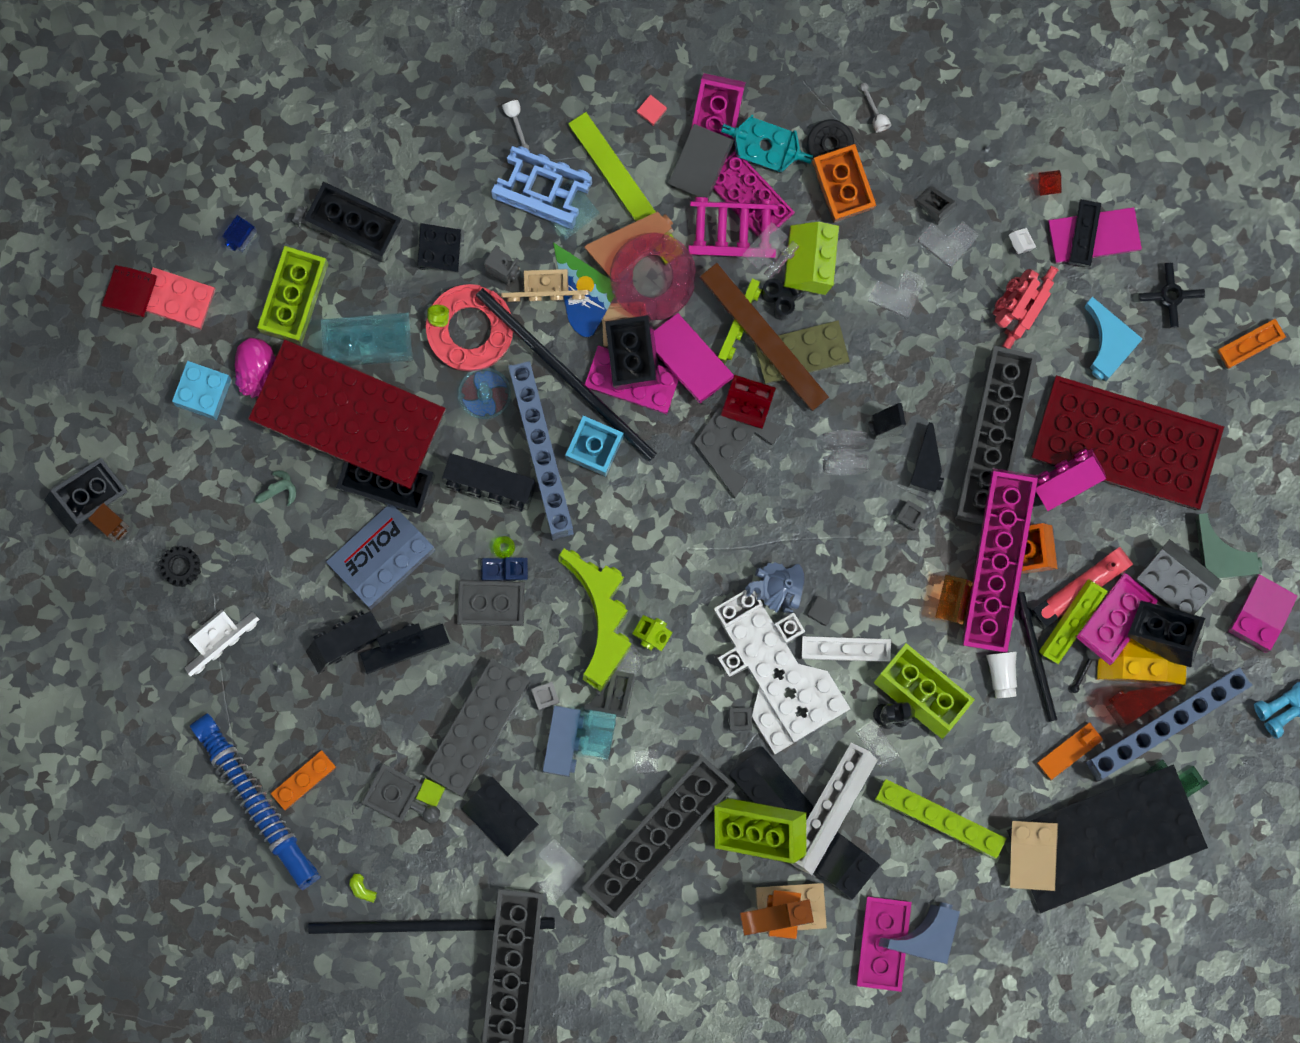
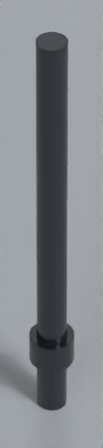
[1017,592,1057,722]

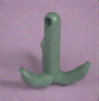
[254,470,296,506]

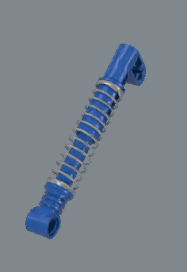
[189,713,321,890]

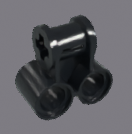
[761,278,809,320]

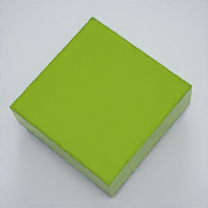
[416,778,446,807]

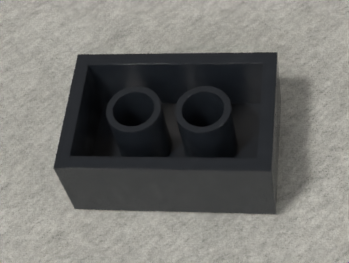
[605,315,660,390]

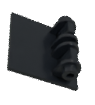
[417,223,461,272]

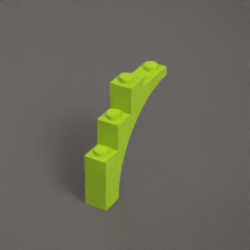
[558,548,632,692]

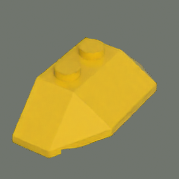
[1097,639,1187,685]

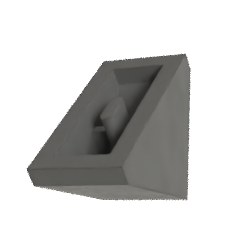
[916,186,957,225]

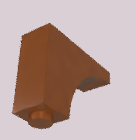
[740,899,814,936]

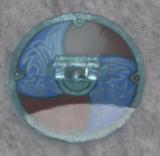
[459,368,511,419]

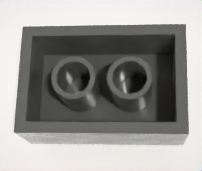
[1137,539,1222,615]

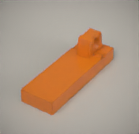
[1037,722,1103,781]

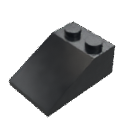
[44,458,128,534]
[1128,601,1206,667]
[815,832,880,900]

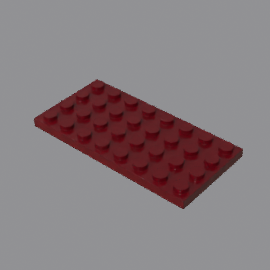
[249,339,446,490]
[1031,375,1225,510]

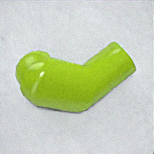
[349,873,377,903]

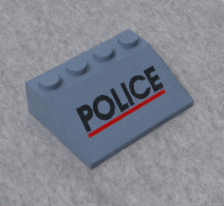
[326,505,436,610]

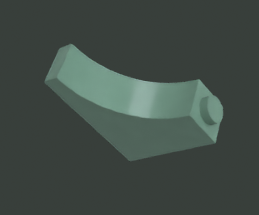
[1195,513,1262,580]

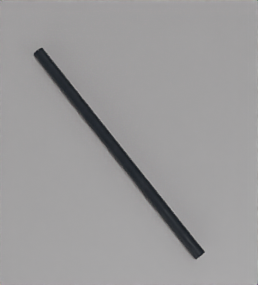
[476,288,657,461]
[308,918,555,934]

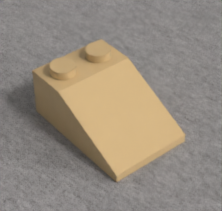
[1010,821,1058,891]

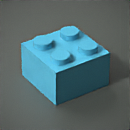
[172,361,232,420]
[565,416,624,477]

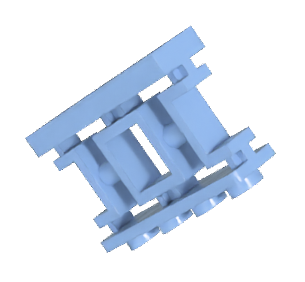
[491,146,592,230]

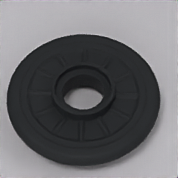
[807,119,854,159]

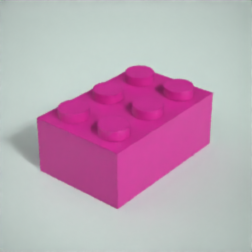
[1036,449,1106,511]

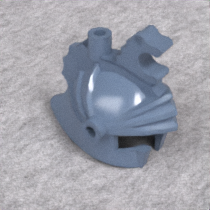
[745,562,804,613]

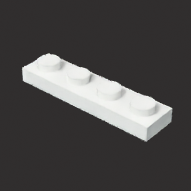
[802,636,891,662]

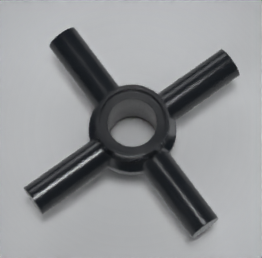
[1138,263,1205,328]

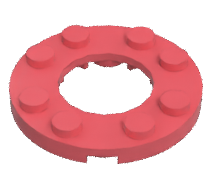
[426,284,513,372]

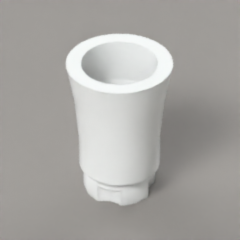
[986,652,1017,699]

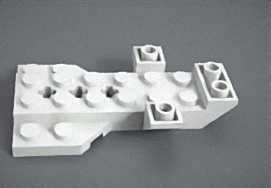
[714,590,850,755]

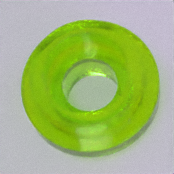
[493,536,515,558]

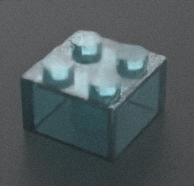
[578,710,617,762]

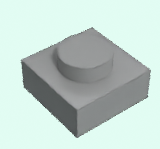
[531,682,560,710]

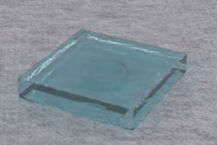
[550,180,600,240]

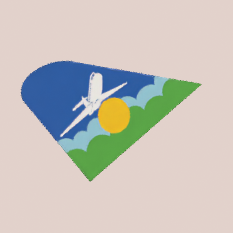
[553,242,620,337]

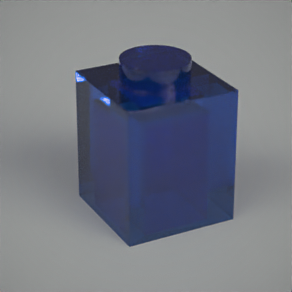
[222,215,257,253]

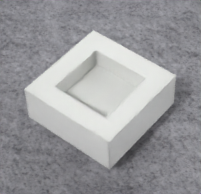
[1009,228,1036,254]

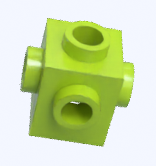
[632,615,673,651]

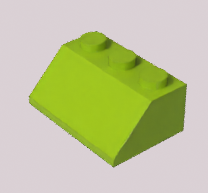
[784,222,839,295]

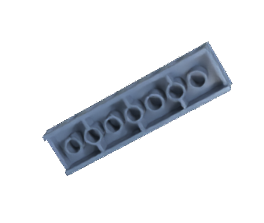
[508,361,574,541]
[1086,667,1253,782]

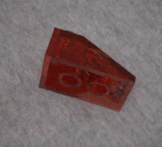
[1106,684,1182,729]

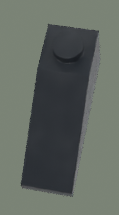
[868,403,906,440]
[909,422,944,495]

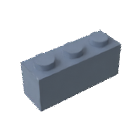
[543,706,584,777]

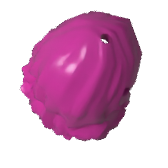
[234,337,276,398]

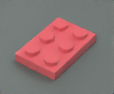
[146,267,216,330]

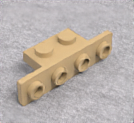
[501,269,590,302]

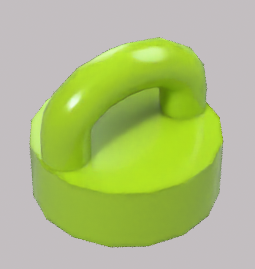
[427,305,449,327]

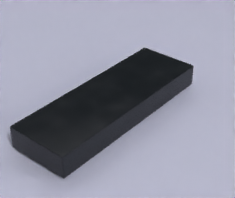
[1069,199,1102,267]

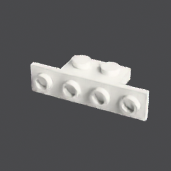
[185,610,259,677]

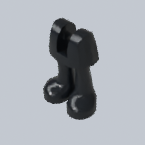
[873,702,915,729]

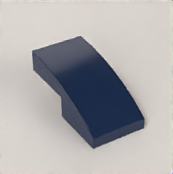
[481,557,528,581]

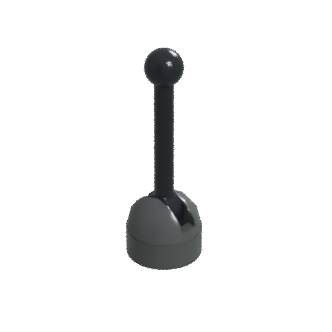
[1071,647,1100,693]

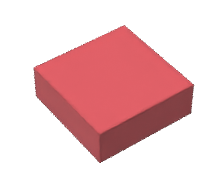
[637,95,667,126]

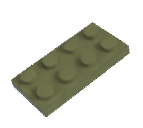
[754,320,850,384]

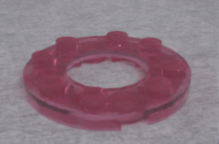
[610,232,696,320]

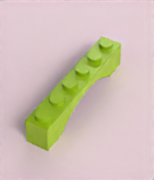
[874,779,1007,860]

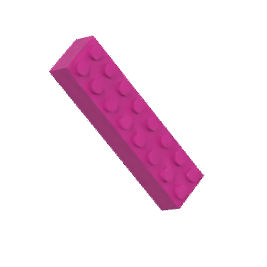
[962,468,1038,653]

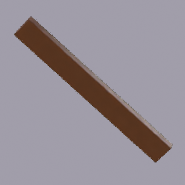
[699,263,829,412]

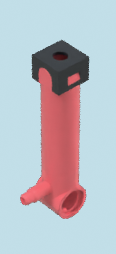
[1032,547,1133,629]

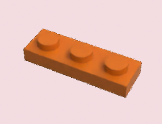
[1218,319,1286,369]
[270,750,337,811]

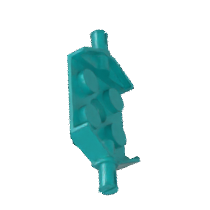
[720,115,813,173]

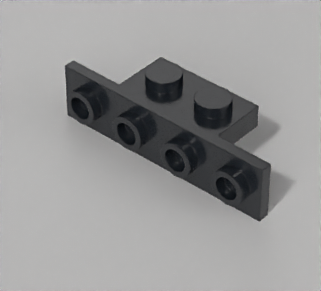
[360,623,450,674]

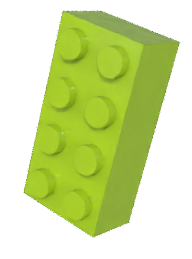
[257,246,328,346]
[873,643,975,739]
[714,798,806,864]

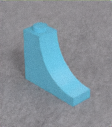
[1084,297,1142,382]

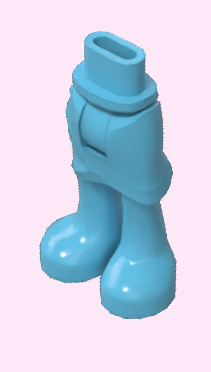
[1254,681,1300,739]

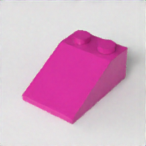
[691,73,746,150]
[1227,574,1298,653]

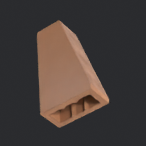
[585,212,674,282]

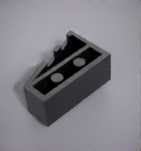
[306,611,384,674]

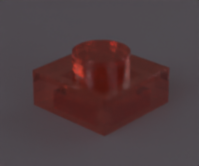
[1038,170,1062,196]

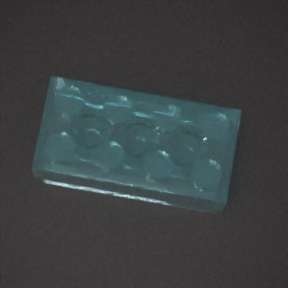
[321,313,413,366]

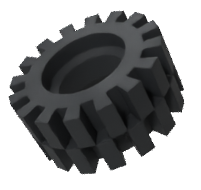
[159,546,201,587]

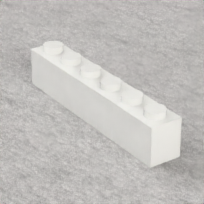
[791,743,878,875]

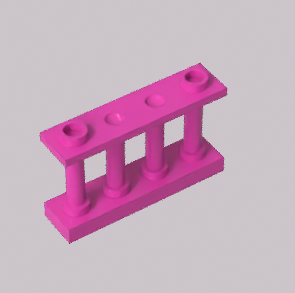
[688,197,778,258]

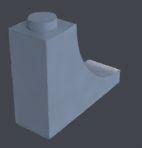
[879,902,960,964]

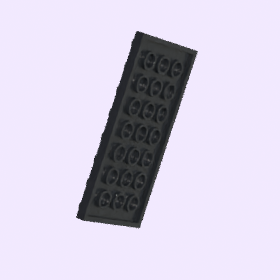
[1007,764,1208,913]

